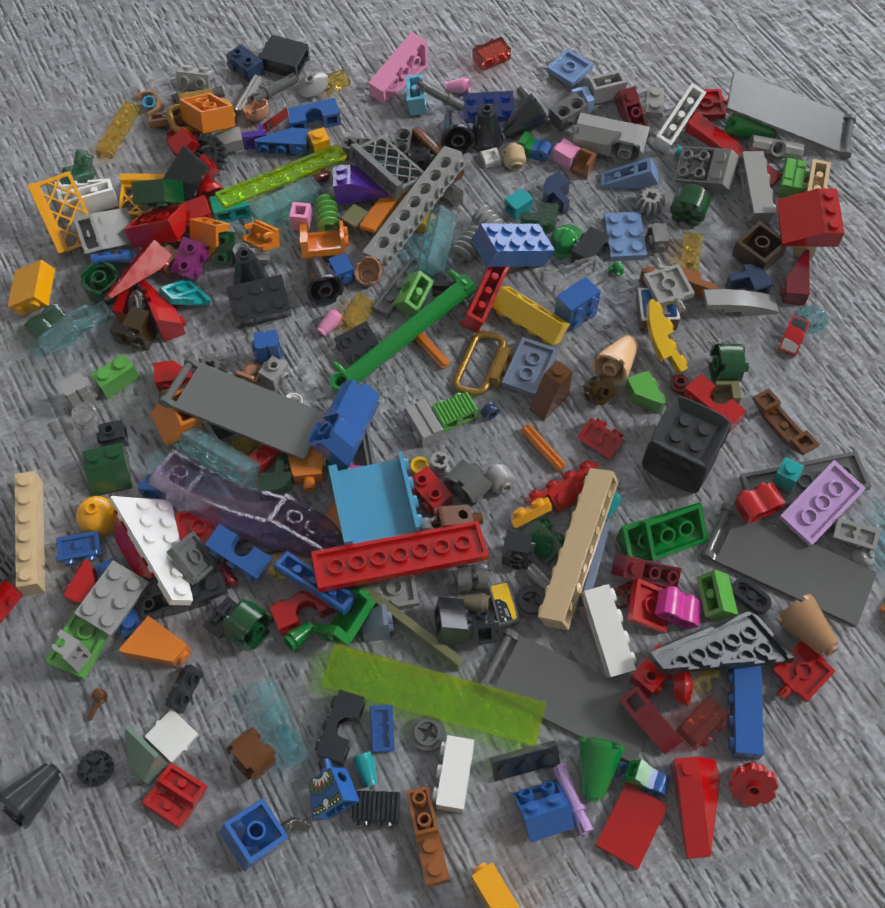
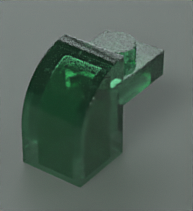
[60,149,96,185]
[520,202,559,235]
[259,454,294,500]

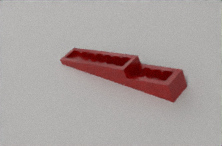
[685,112,782,188]

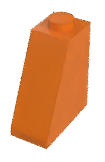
[119,616,191,668]

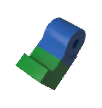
[518,131,553,162]
[624,759,671,797]

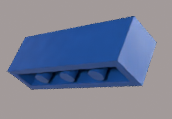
[726,666,764,760]

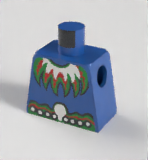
[309,759,359,819]

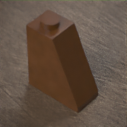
[529,360,573,421]

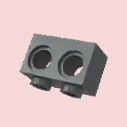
[548,93,589,132]

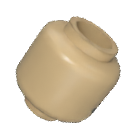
[502,143,526,171]

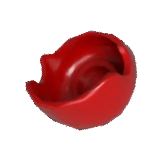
[196,180,225,204]

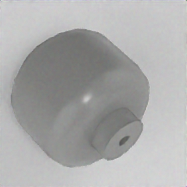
[851,547,875,567]

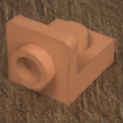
[236,361,262,385]

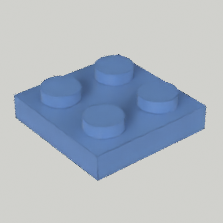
[546,48,593,88]

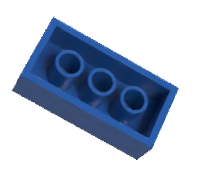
[471,224,555,267]

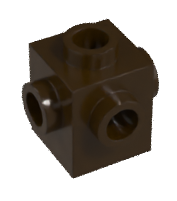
[582,374,618,405]

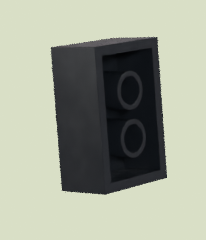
[226,274,292,328]

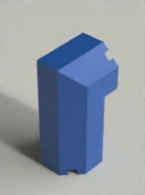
[308,380,379,469]

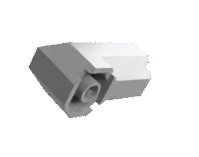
[573,113,650,166]

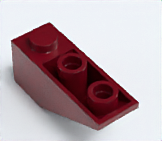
[614,86,650,137]
[611,553,682,588]
[619,686,683,755]

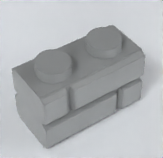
[59,372,98,415]
[403,399,444,447]

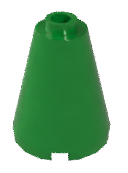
[724,112,775,138]
[579,735,625,802]

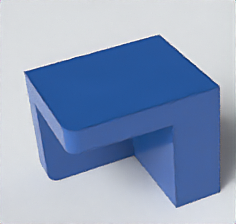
[138,468,167,499]

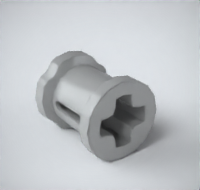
[431,451,449,477]

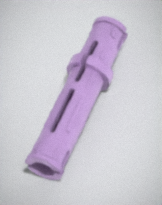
[552,763,594,836]

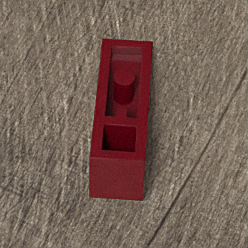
[779,249,810,306]

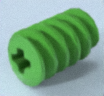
[314,194,339,232]

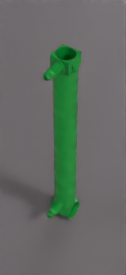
[330,270,476,395]

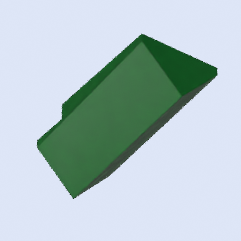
[616,502,708,561]

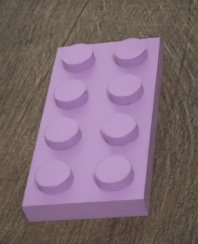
[778,460,866,547]

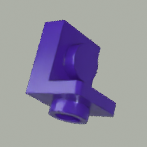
[241,123,267,150]

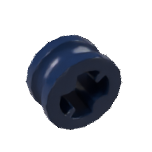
[480,402,500,421]

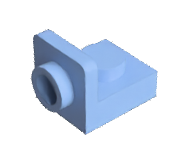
[571,86,594,114]

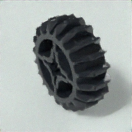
[194,133,228,180]

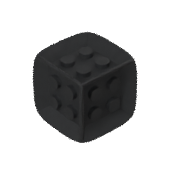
[642,396,731,493]

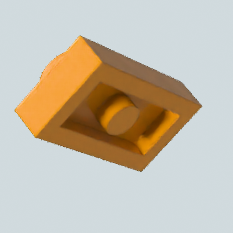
[511,497,552,528]

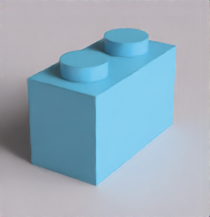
[406,74,427,116]

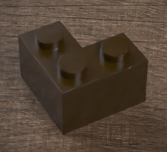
[109,307,158,351]

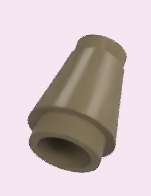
[459,593,491,612]

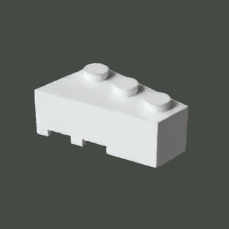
[55,179,119,218]

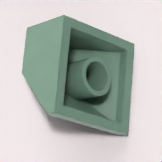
[125,725,169,786]

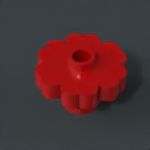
[729,762,778,807]

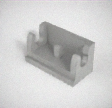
[830,518,881,551]
[51,629,92,673]

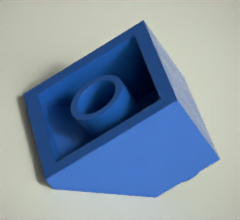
[219,798,289,872]

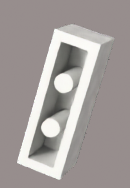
[432,735,474,813]

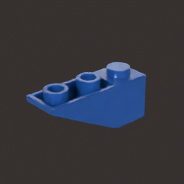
[254,128,310,156]

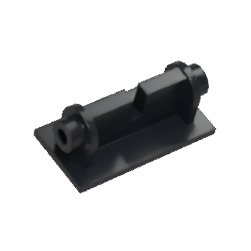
[165,664,203,713]

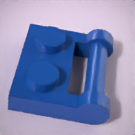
[91,250,135,265]

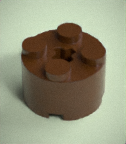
[225,727,276,783]

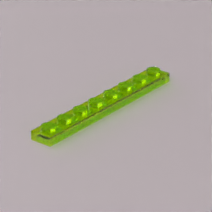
[215,144,347,209]

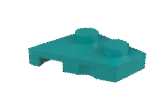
[158,278,211,306]

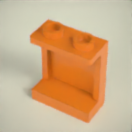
[299,220,349,259]

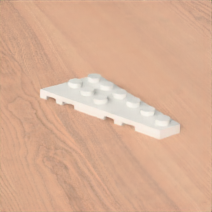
[108,496,193,605]

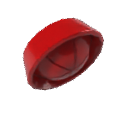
[674,672,693,706]

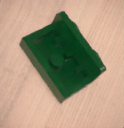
[521,517,565,564]

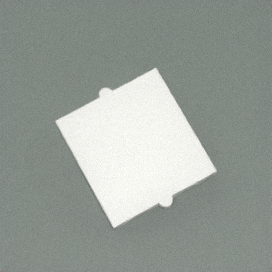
[145,709,199,763]

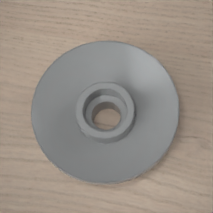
[297,72,329,98]

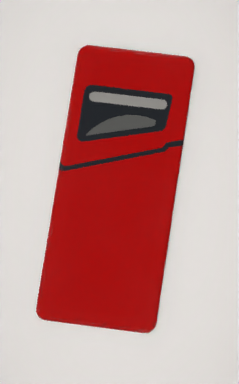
[263,107,289,133]

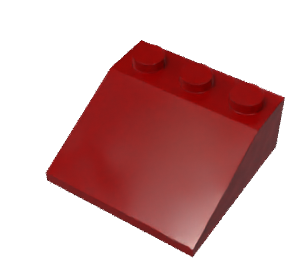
[776,188,845,247]

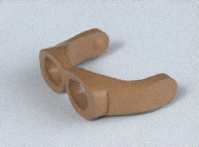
[135,89,165,117]

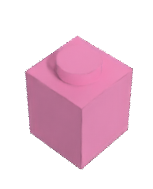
[553,138,581,171]
[289,202,313,232]

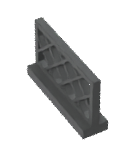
[349,135,424,200]

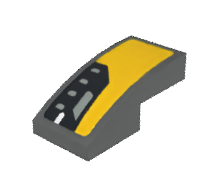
[488,581,520,628]

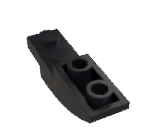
[139,572,228,620]

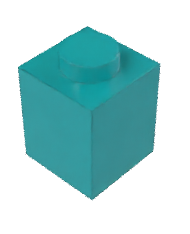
[504,188,533,221]
[771,457,804,493]

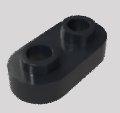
[731,578,772,615]

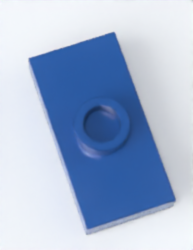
[370,704,395,752]

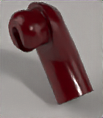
[219,559,238,587]

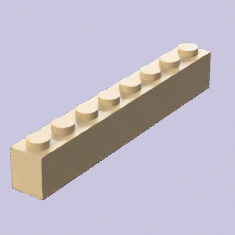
[538,468,618,631]

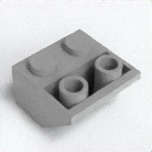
[581,70,627,104]

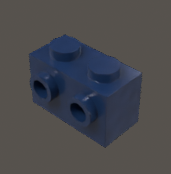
[226,44,265,82]

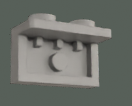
[176,65,215,91]

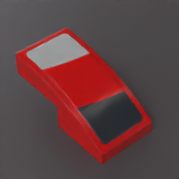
[777,315,811,357]

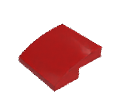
[142,762,208,830]

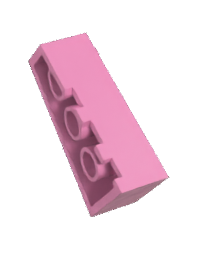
[368,32,428,104]

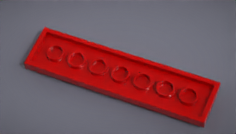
[311,521,489,592]

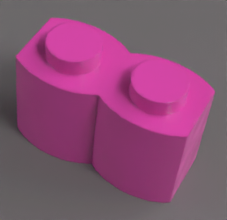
[655,586,702,629]

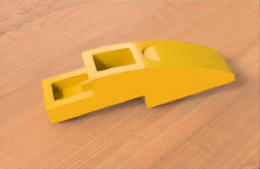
[646,299,688,375]

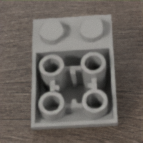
[674,146,739,191]
[73,208,132,257]

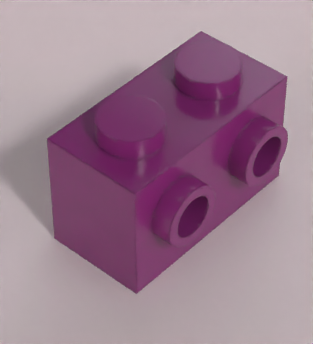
[171,237,209,282]

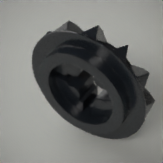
[514,586,545,619]
[77,749,114,787]

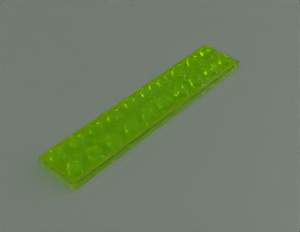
[321,643,547,746]

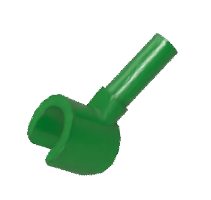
[597,261,624,276]

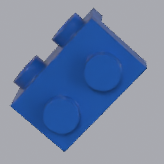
[55,530,103,566]

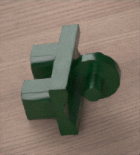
[215,231,236,265]

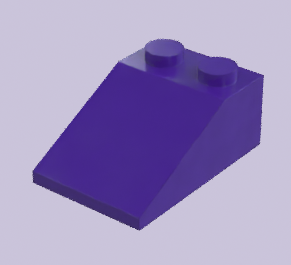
[333,165,390,205]

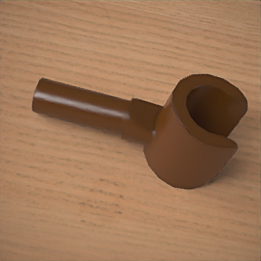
[87,687,108,721]

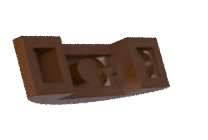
[753,388,820,455]

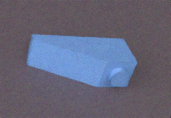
[601,157,658,189]

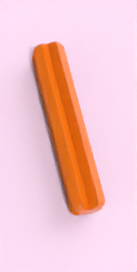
[414,333,450,369]
[522,424,566,472]

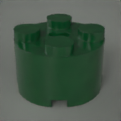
[670,184,712,226]
[80,262,120,307]
[709,344,749,382]
[222,599,274,652]

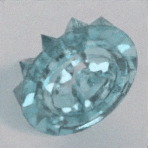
[798,304,829,332]

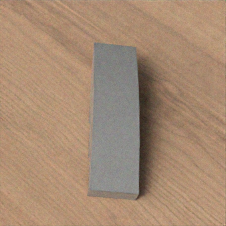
[703,289,779,316]

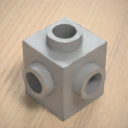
[258,355,290,391]

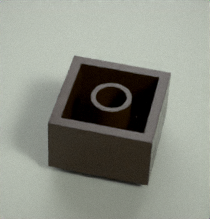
[732,221,787,271]

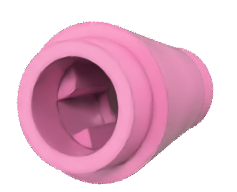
[445,77,470,95]
[316,308,343,337]

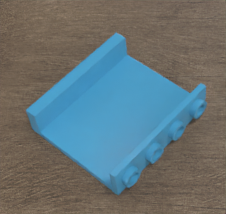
[328,451,423,545]

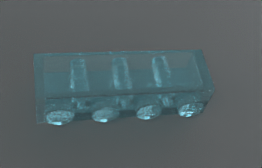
[249,175,323,226]
[416,204,458,280]
[178,427,261,489]

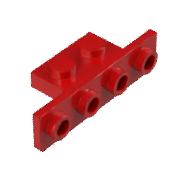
[524,460,600,512]

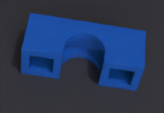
[287,98,341,129]
[205,524,274,582]

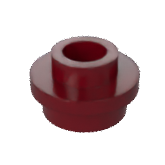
[670,375,690,394]

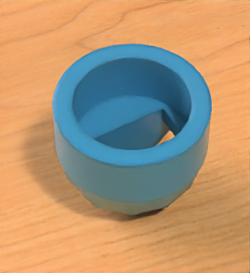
[142,95,156,111]

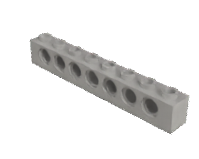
[362,146,466,270]

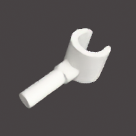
[420,516,435,531]

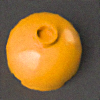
[76,496,116,537]

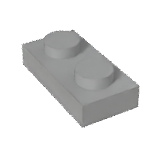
[645,87,664,118]

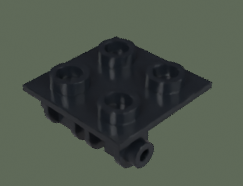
[334,321,379,366]

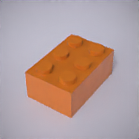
[179,93,235,134]

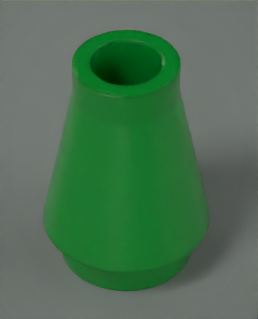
[283,621,314,651]

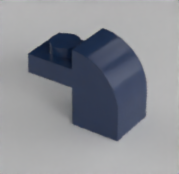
[542,171,570,215]
[725,264,772,294]

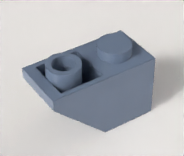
[362,604,394,642]

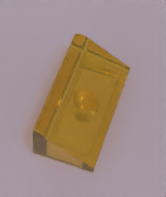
[342,291,375,329]

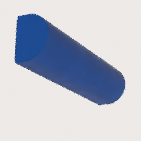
[274,551,356,615]

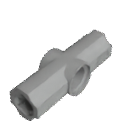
[748,135,804,160]

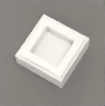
[480,148,502,168]

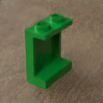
[313,587,376,646]

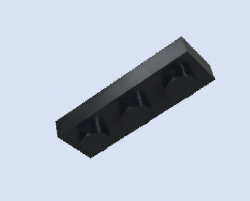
[489,740,561,782]

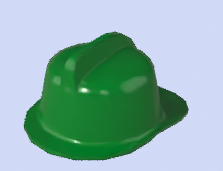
[549,224,582,259]

